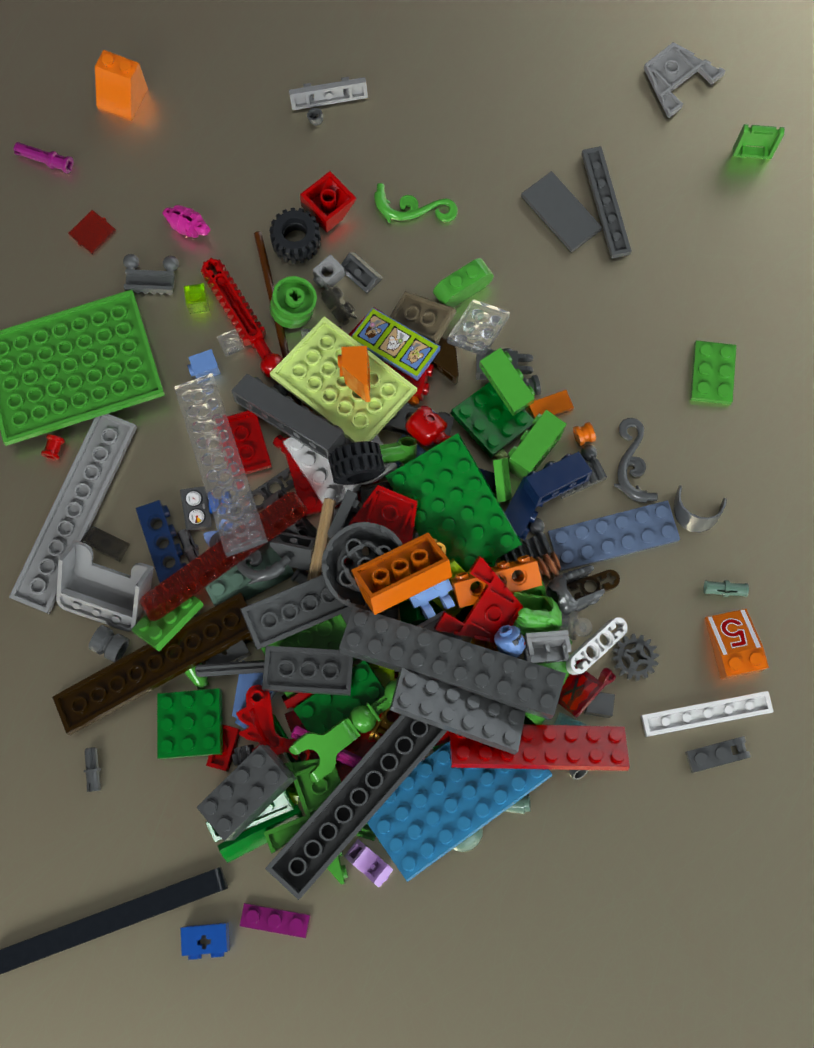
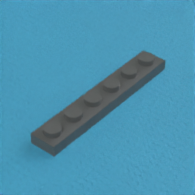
[581,146,632,259]

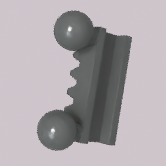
[123,254,179,295]
[544,445,607,499]
[500,518,552,562]

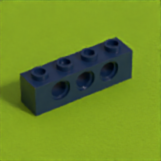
[136,500,190,590]

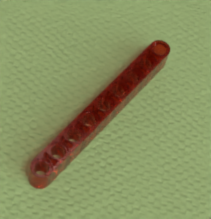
[140,492,307,621]

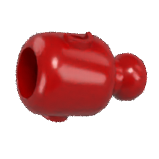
[405,405,452,447]

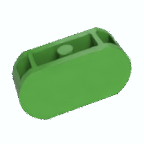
[433,258,494,308]

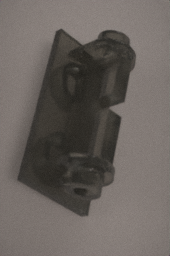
[321,284,357,325]

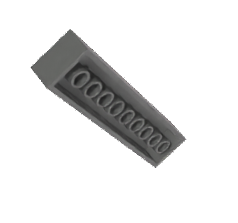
[339,606,566,720]
[265,714,447,900]

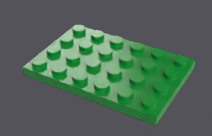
[385,433,522,574]

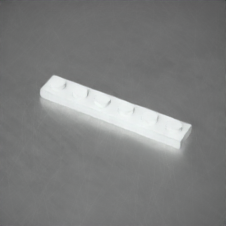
[641,691,774,737]

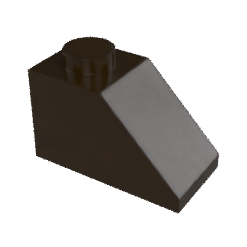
[431,337,459,385]

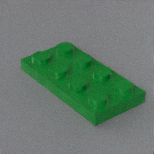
[293,661,385,734]

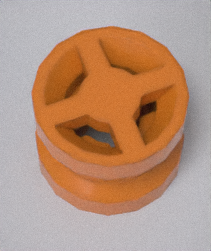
[573,422,596,446]

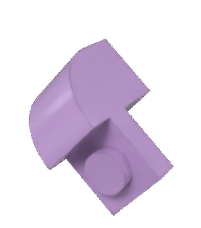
[344,839,393,887]

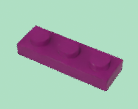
[240,903,310,938]

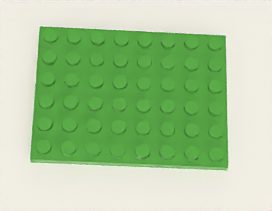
[0,289,165,446]

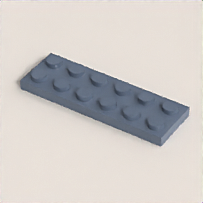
[547,500,680,572]

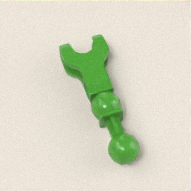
[288,679,397,782]

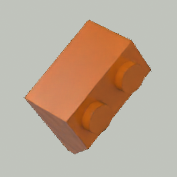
[338,346,370,402]

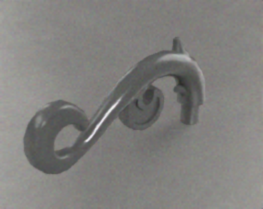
[614,418,658,503]
[209,530,291,585]

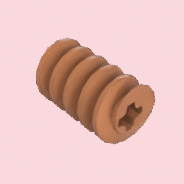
[515,551,561,581]

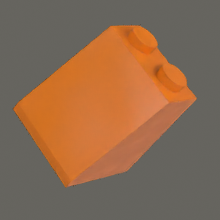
[95,50,148,121]

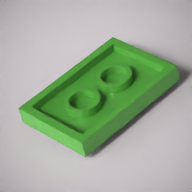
[690,340,736,405]
[131,584,204,651]

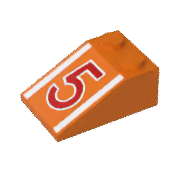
[705,609,769,680]

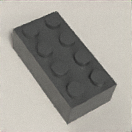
[197,745,297,841]

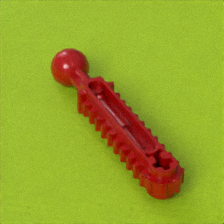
[201,258,283,379]

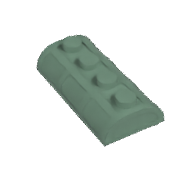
[200,540,294,606]

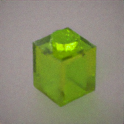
[184,283,210,314]

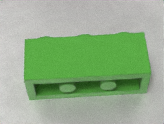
[479,347,535,416]

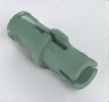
[704,580,749,597]

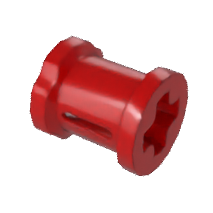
[41,434,65,460]

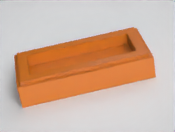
[528,390,574,419]

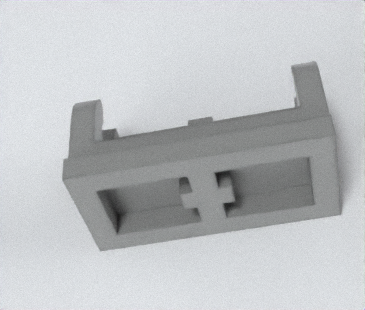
[523,630,572,664]

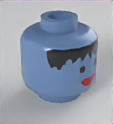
[494,625,526,658]

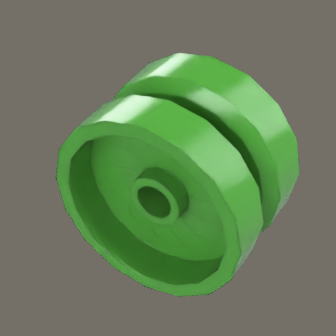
[269,276,317,329]

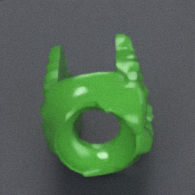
[512,592,562,636]

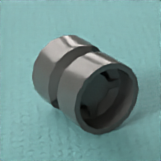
[89,625,130,662]

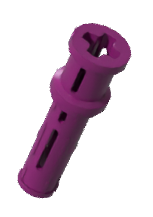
[14,142,74,174]

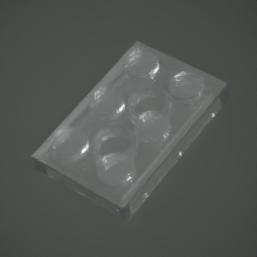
[447,299,510,356]

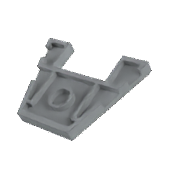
[644,42,725,118]

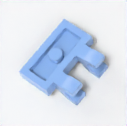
[409,579,455,619]

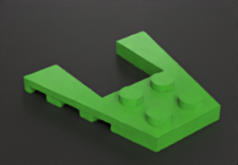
[264,759,341,854]

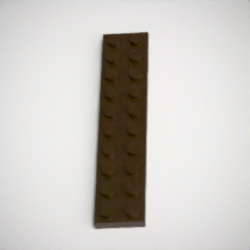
[52,592,251,736]

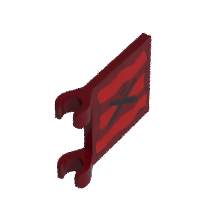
[558,652,616,718]

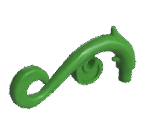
[374,183,458,223]

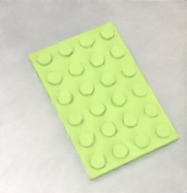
[270,316,417,443]

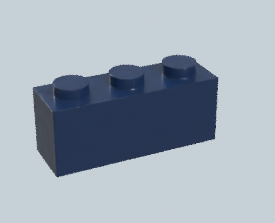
[523,451,592,507]
[505,476,544,540]

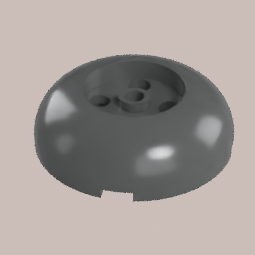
[321,522,403,610]

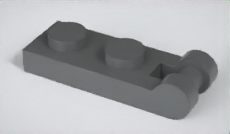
[685,736,751,773]

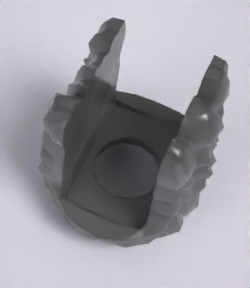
[546,565,605,616]

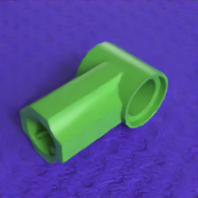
[380,436,417,464]

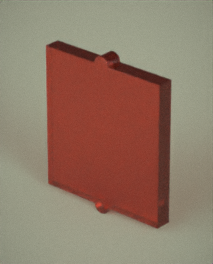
[68,210,116,254]

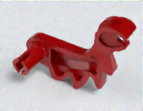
[236,685,313,761]

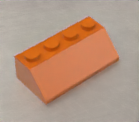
[351,532,452,615]

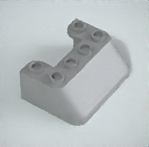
[56,540,154,631]

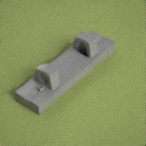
[289,77,368,111]

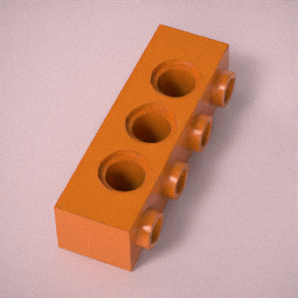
[450,555,542,608]

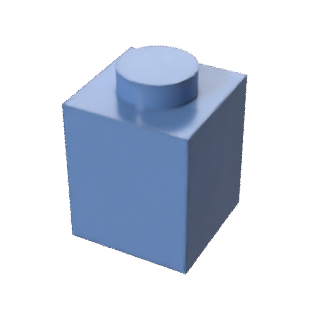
[187,349,221,382]

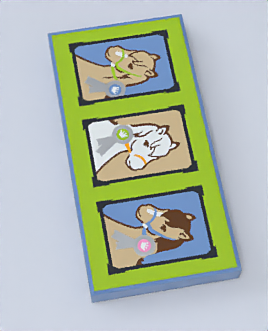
[351,308,441,381]

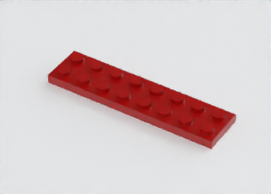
[450,724,630,771]

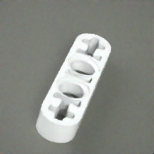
[566,617,628,675]

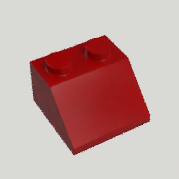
[300,171,356,232]

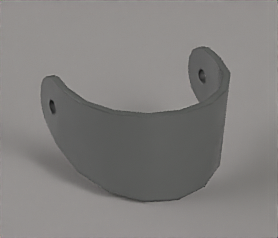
[674,485,727,533]

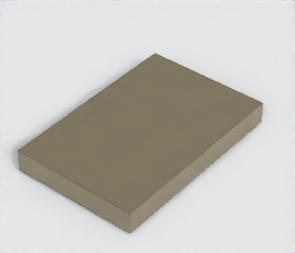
[390,291,457,344]

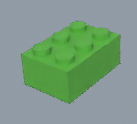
[508,410,567,480]

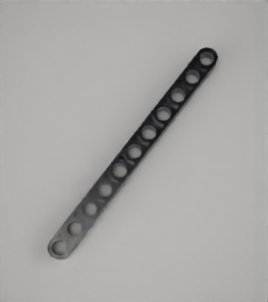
[0,867,228,975]

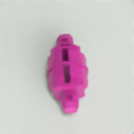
[162,205,210,238]

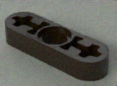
[567,570,620,600]

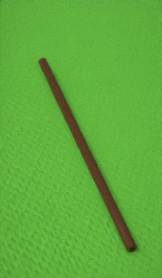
[254,231,302,407]

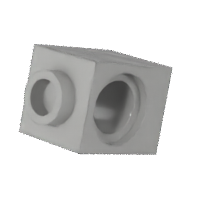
[313,254,345,291]

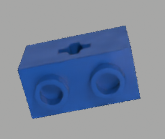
[180,922,230,960]

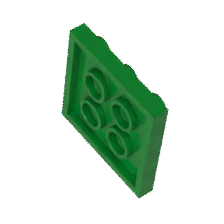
[450,382,534,458]
[157,688,223,759]

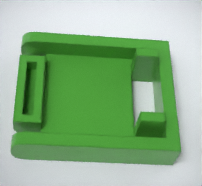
[733,124,785,159]

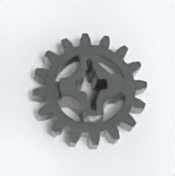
[611,634,659,681]

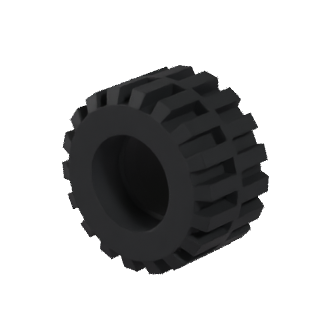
[269,208,321,264]
[328,441,385,485]

